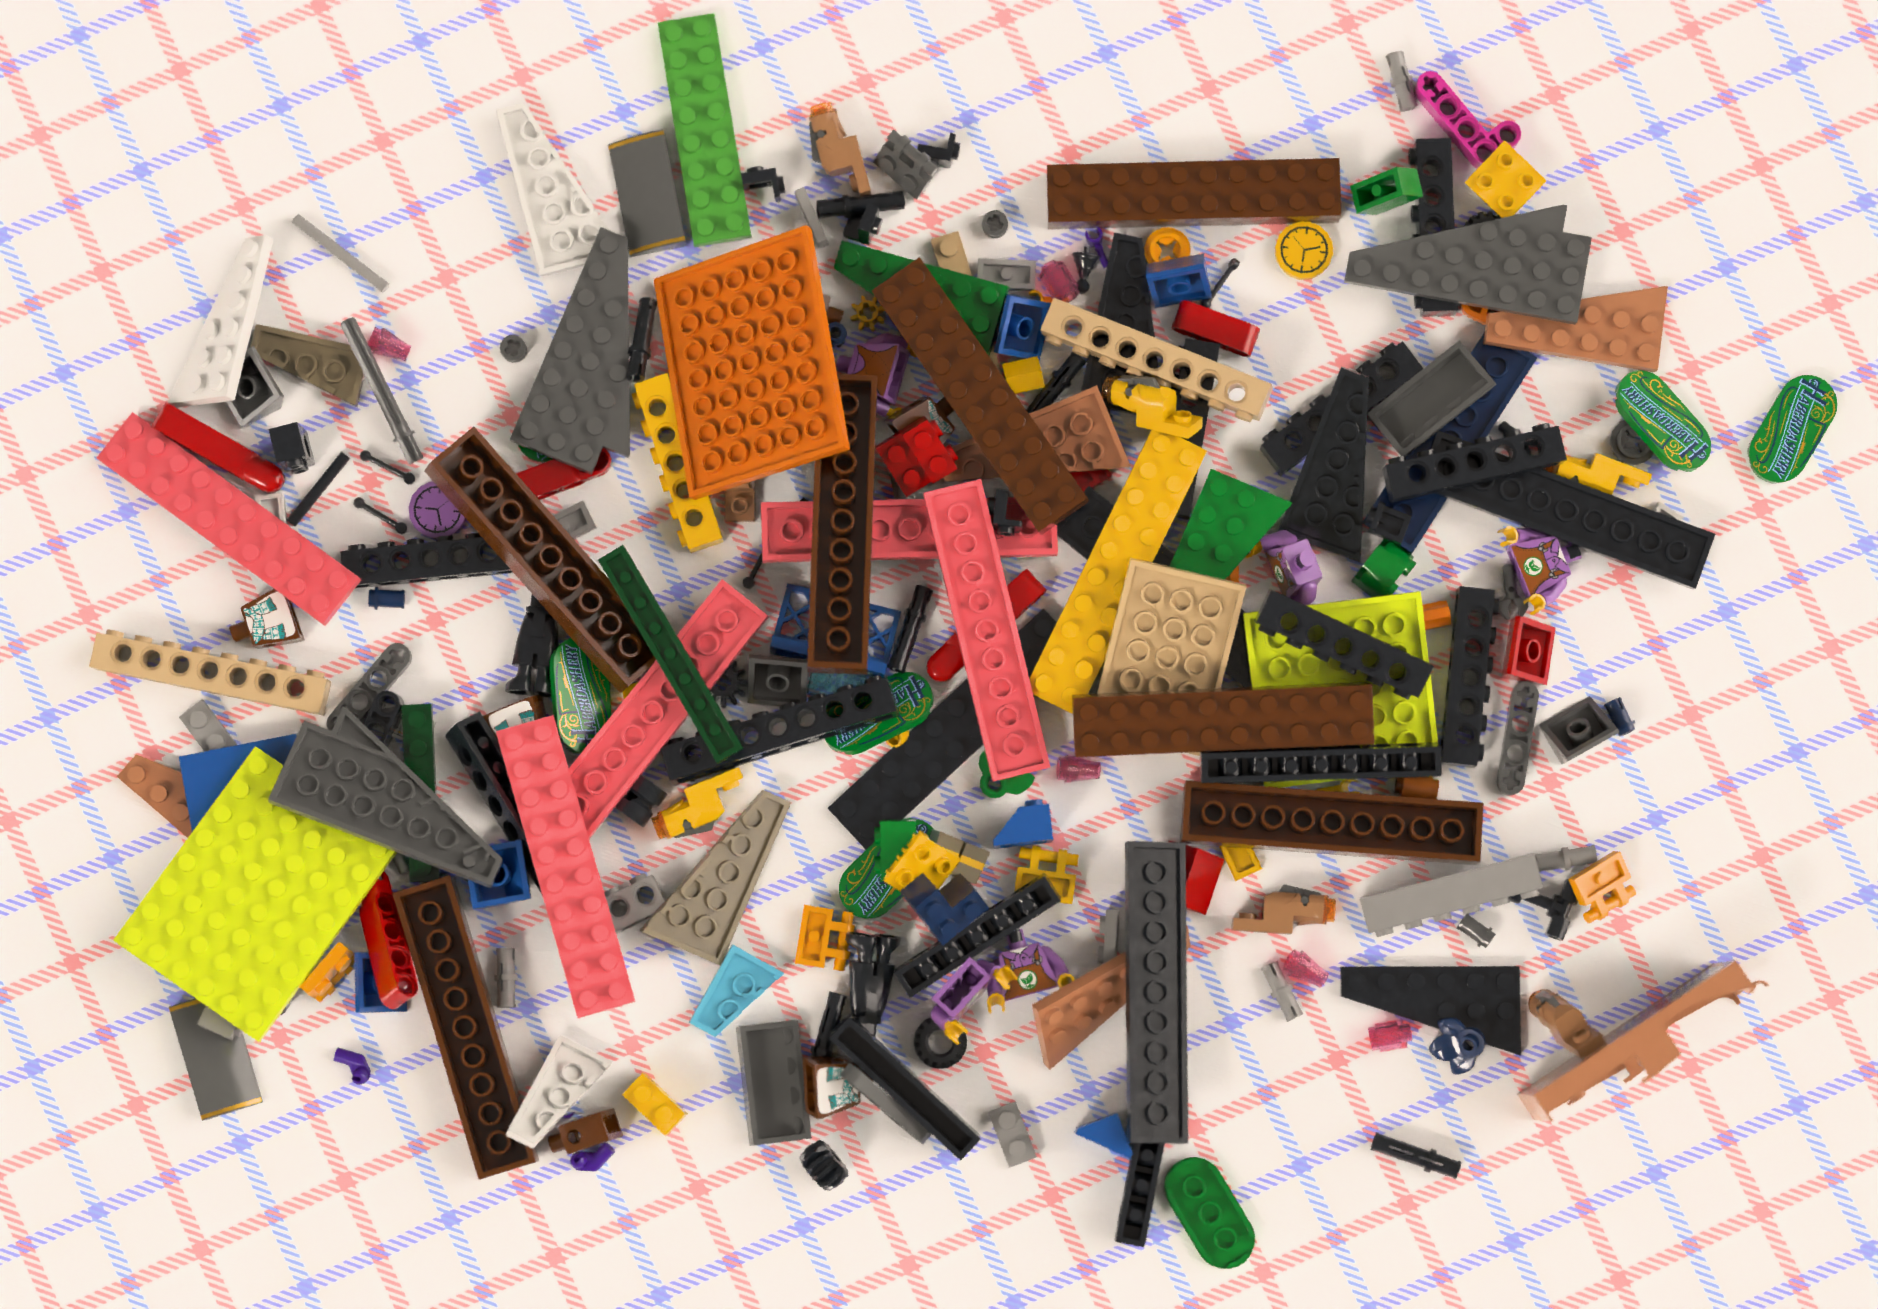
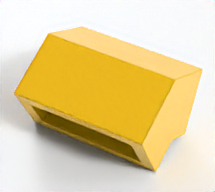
[1002,356,1045,394]

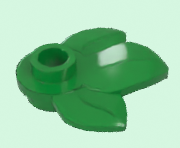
[978,750,1035,799]

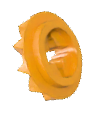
[1144,227,1191,264]

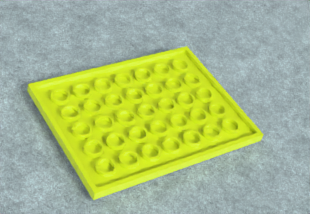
[113,746,397,1043]

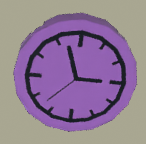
[408,481,466,540]

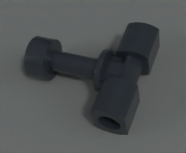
[1509,879,1578,941]

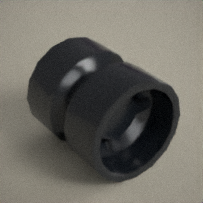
[615,775,668,828]

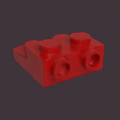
[875,415,959,498]

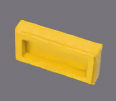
[1219,846,1262,882]

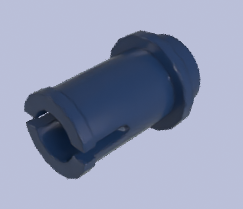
[828,322,847,348]
[368,587,405,610]
[1604,697,1636,737]

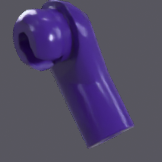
[334,1047,371,1085]
[570,1142,616,1172]

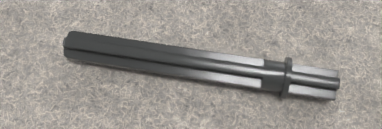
[340,317,424,465]

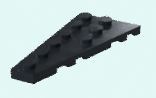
[1081,232,1158,415]
[1278,366,1369,563]
[1340,966,1521,1056]

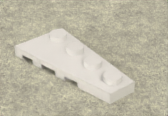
[506,1035,613,1149]

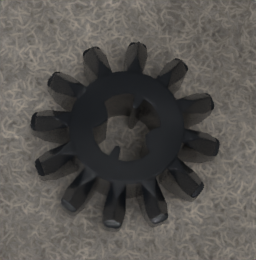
[710,660,748,709]
[799,1140,849,1192]

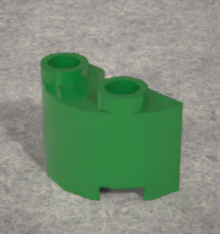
[1351,539,1417,597]

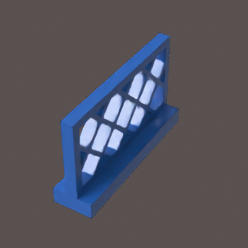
[770,583,901,678]

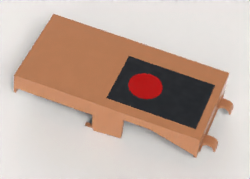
[1517,960,1769,1122]

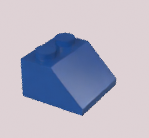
[993,799,1053,849]
[468,840,532,909]

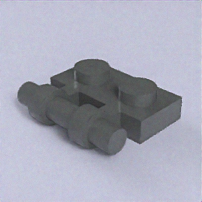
[873,130,938,200]

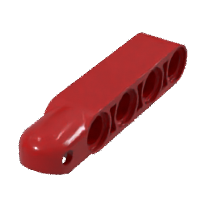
[151,402,285,493]
[516,448,612,500]
[926,569,1047,683]
[359,871,418,1009]

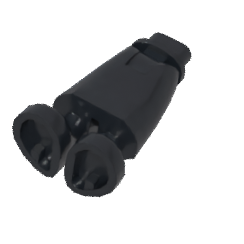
[505,594,559,698]
[845,932,901,1037]

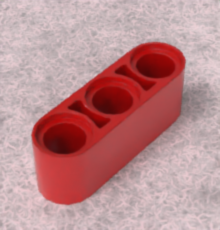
[1171,300,1260,357]

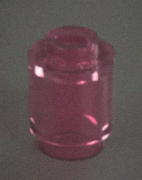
[1039,260,1079,303]
[1368,1019,1413,1053]

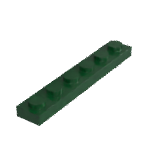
[402,704,441,882]

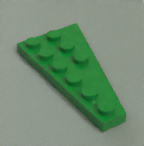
[834,240,1009,356]
[1169,469,1292,580]

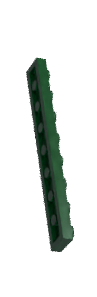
[598,545,744,764]

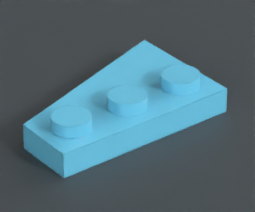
[689,944,785,1037]

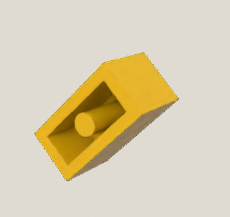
[622,1073,688,1136]

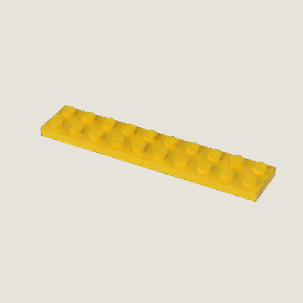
[1029,428,1207,714]

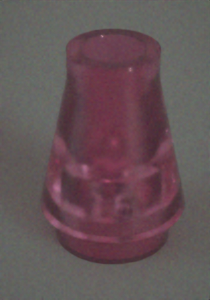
[368,327,412,362]
[1056,754,1101,783]
[1283,949,1329,988]

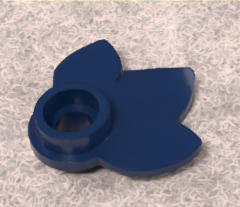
[1429,1017,1486,1075]

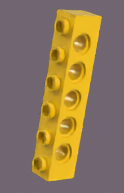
[631,373,724,553]

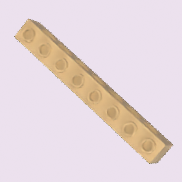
[1040,298,1273,423]
[89,629,332,716]

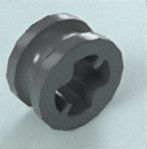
[982,210,1008,239]
[500,335,527,363]

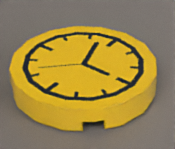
[1275,221,1333,280]

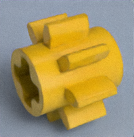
[850,295,885,332]

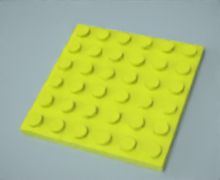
[1243,591,1438,788]

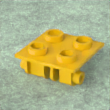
[1464,140,1547,218]
[883,830,961,891]

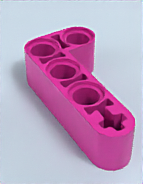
[1414,71,1522,169]

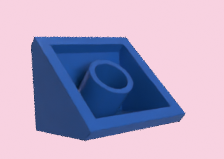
[1146,253,1212,308]
[994,293,1051,361]
[354,952,407,1013]
[1074,1112,1133,1159]

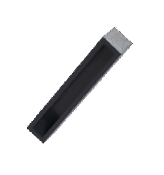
[828,1013,981,1161]

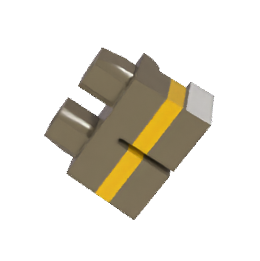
[929,829,990,884]

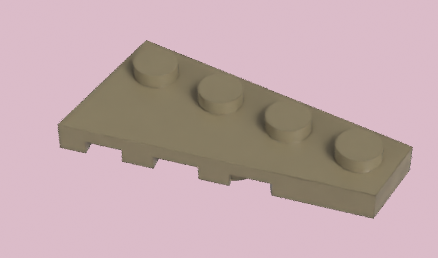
[250,324,365,407]

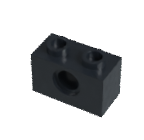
[268,422,315,474]

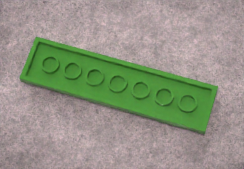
[657,13,752,248]

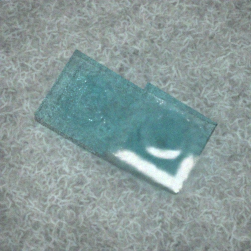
[807,672,874,703]

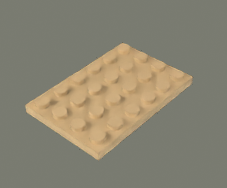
[1096,558,1247,756]

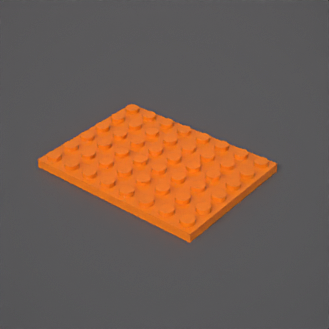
[654,225,850,500]

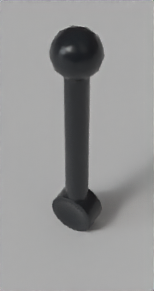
[1200,258,1240,308]
[360,450,416,485]
[353,497,408,534]
[742,552,762,589]

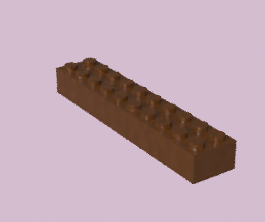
[1046,158,1341,230]
[872,257,1090,535]
[807,374,877,675]
[424,426,656,693]
[1072,682,1374,757]
[1180,781,1484,865]
[392,875,540,1180]

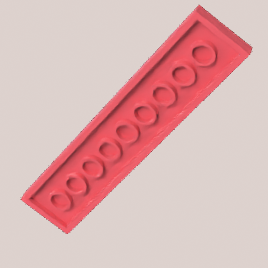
[96,412,361,626]
[923,479,1051,782]
[761,497,1058,563]
[569,579,769,839]
[496,715,636,1019]

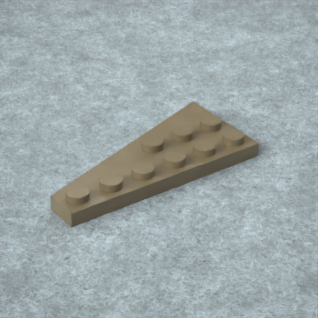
[639,790,791,966]

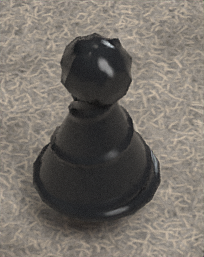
[1072,247,1100,294]

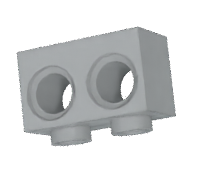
[604,873,665,934]

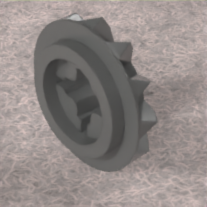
[1609,420,1654,466]

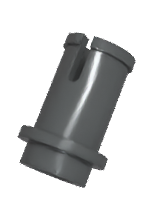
[1456,914,1496,948]

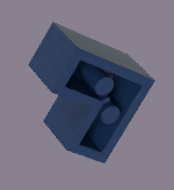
[899,873,989,946]

